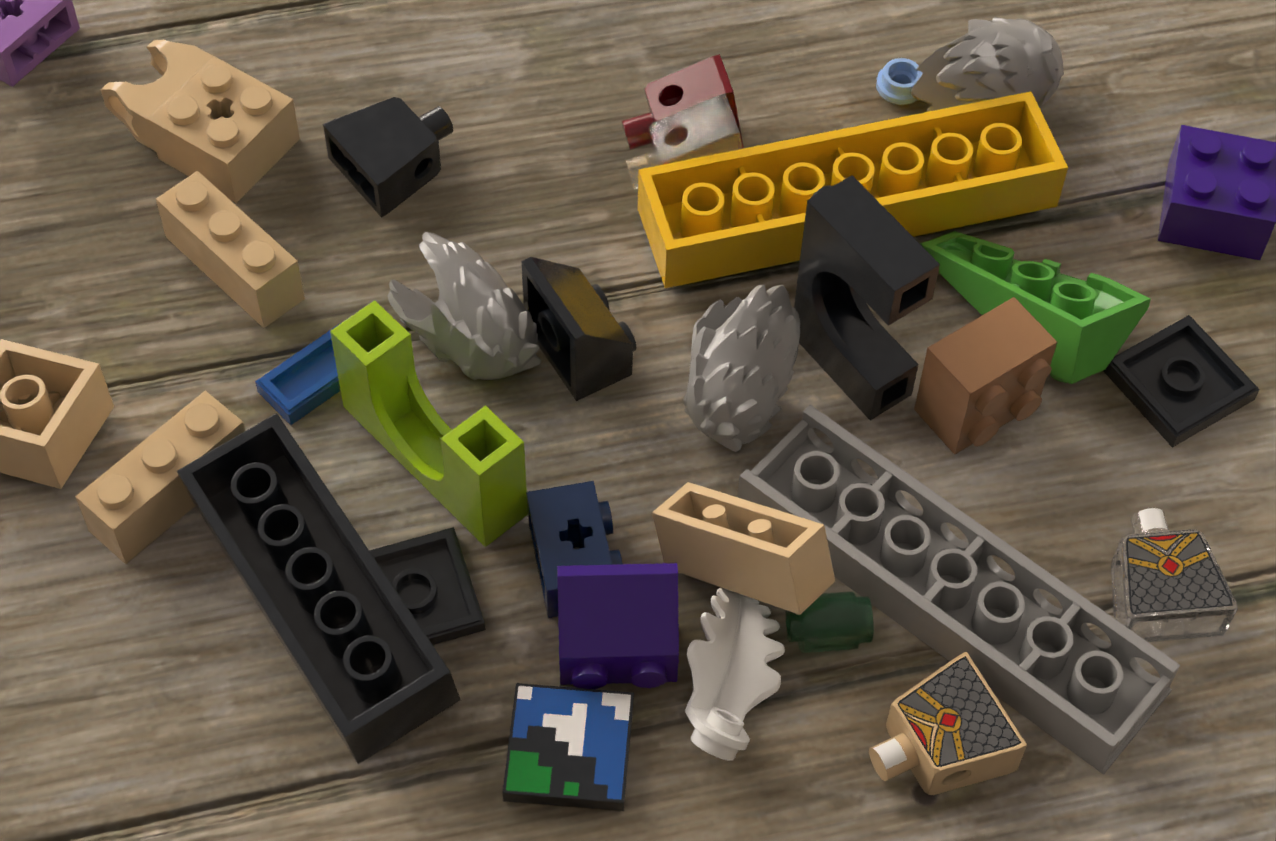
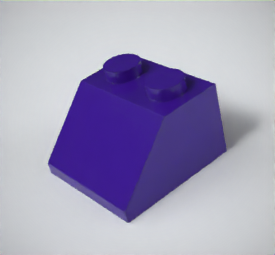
[557,563,679,689]

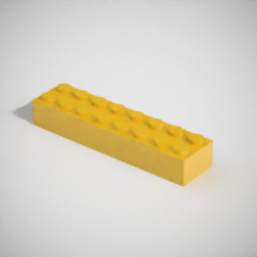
[638,91,1068,288]

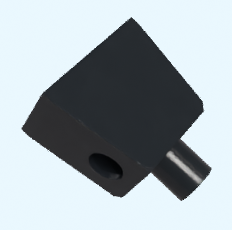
[323,97,453,218]

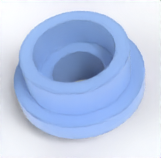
[876,58,923,105]

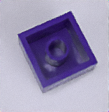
[1158,125,1276,260]

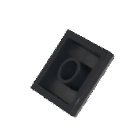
[521,257,637,401]

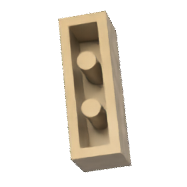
[156,171,305,328]
[75,390,245,564]
[652,482,835,615]

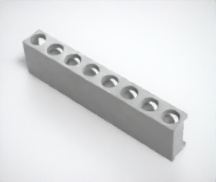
[737,405,1180,774]

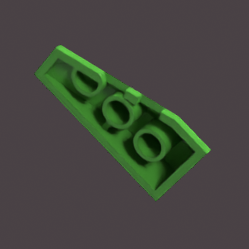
[920,231,1151,384]

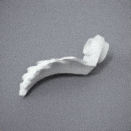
[685,588,785,761]

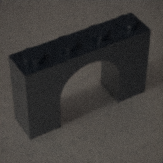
[794,175,940,421]

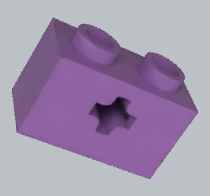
[0,0,80,87]

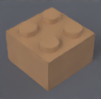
[914,297,1057,455]

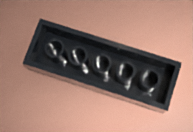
[177,413,461,764]

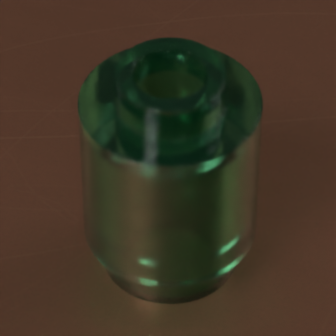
[785,591,874,653]

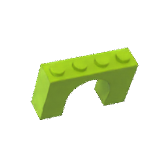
[330,300,527,547]

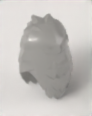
[911,17,1064,112]
[387,232,541,380]
[684,285,800,452]

